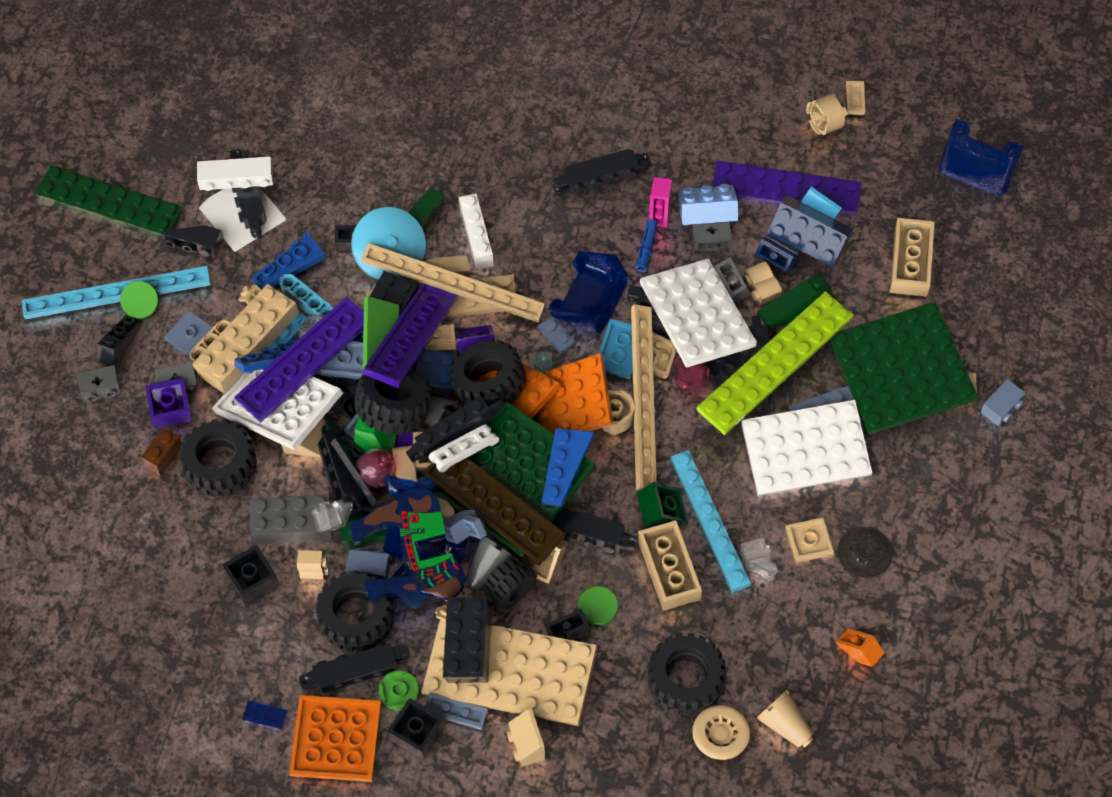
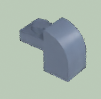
[443,510,487,544]

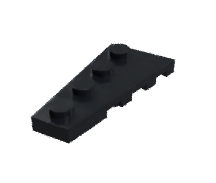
[331,435,399,506]

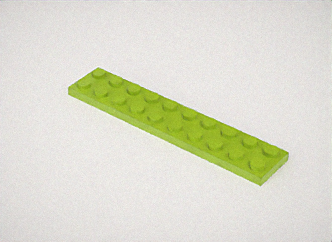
[696,291,854,435]

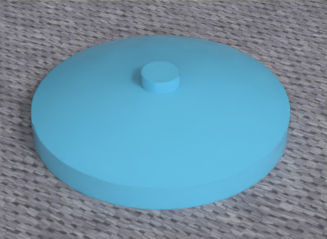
[351,207,426,280]

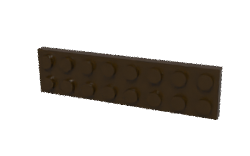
[423,456,566,566]

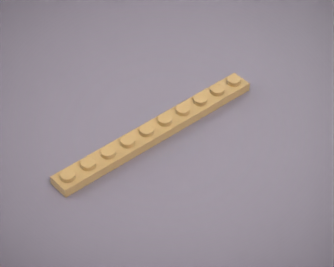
[361,243,545,323]
[631,304,656,490]

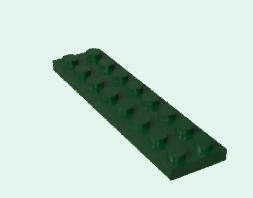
[35,165,184,237]

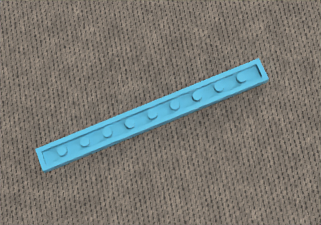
[22,266,211,319]

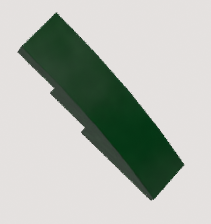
[408,187,445,230]

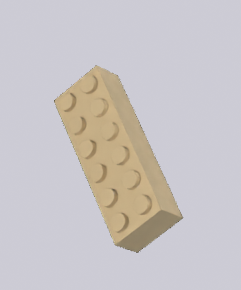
[192,284,299,394]

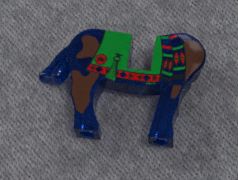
[349,474,465,603]

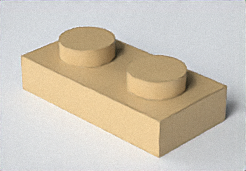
[845,81,865,115]

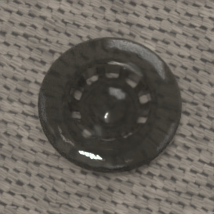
[837,527,893,578]

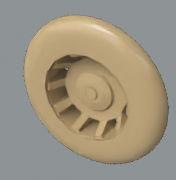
[693,705,750,760]

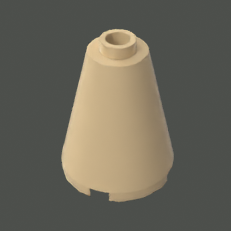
[757,690,813,748]

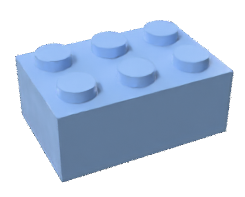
[678,184,738,225]

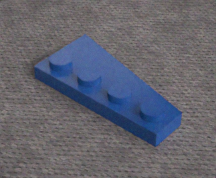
[252,231,326,290]
[234,339,296,374]
[542,428,595,507]

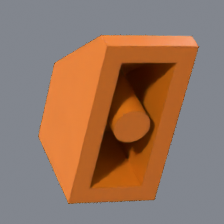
[835,628,885,667]

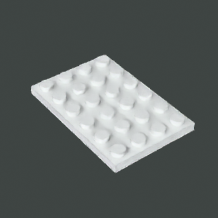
[640,259,757,368]
[212,369,343,450]
[741,400,872,496]

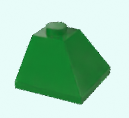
[354,416,397,463]

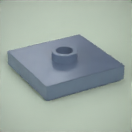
[164,311,213,358]

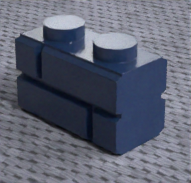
[755,234,801,272]

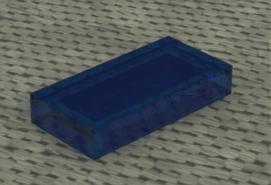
[242,701,288,731]

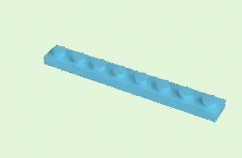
[670,450,751,593]

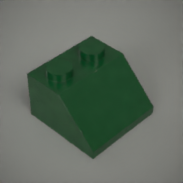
[637,482,688,528]

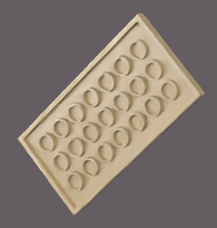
[421,618,598,726]

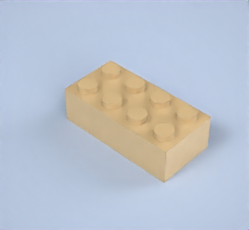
[890,218,935,297]
[638,520,702,611]

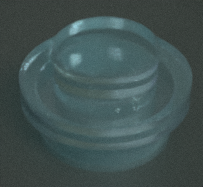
[533,352,552,370]

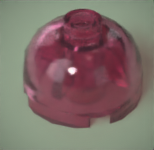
[673,356,709,394]
[356,448,396,488]

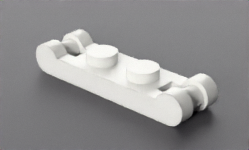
[429,424,499,472]

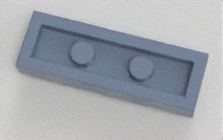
[425,693,488,730]

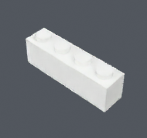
[197,157,273,191]
[458,193,494,270]

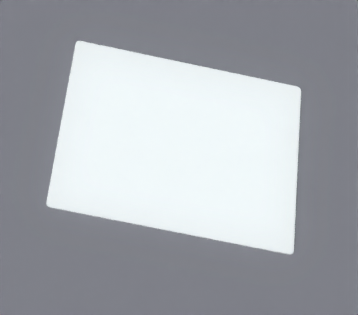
[199,186,286,252]

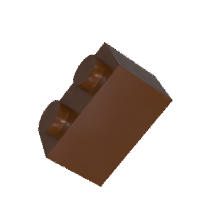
[141,428,182,476]

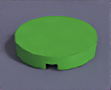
[120,281,158,318]
[578,586,618,626]
[379,670,419,711]

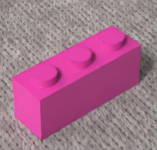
[649,177,672,228]

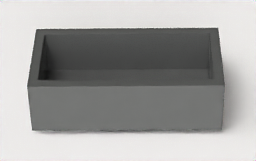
[250,494,332,545]

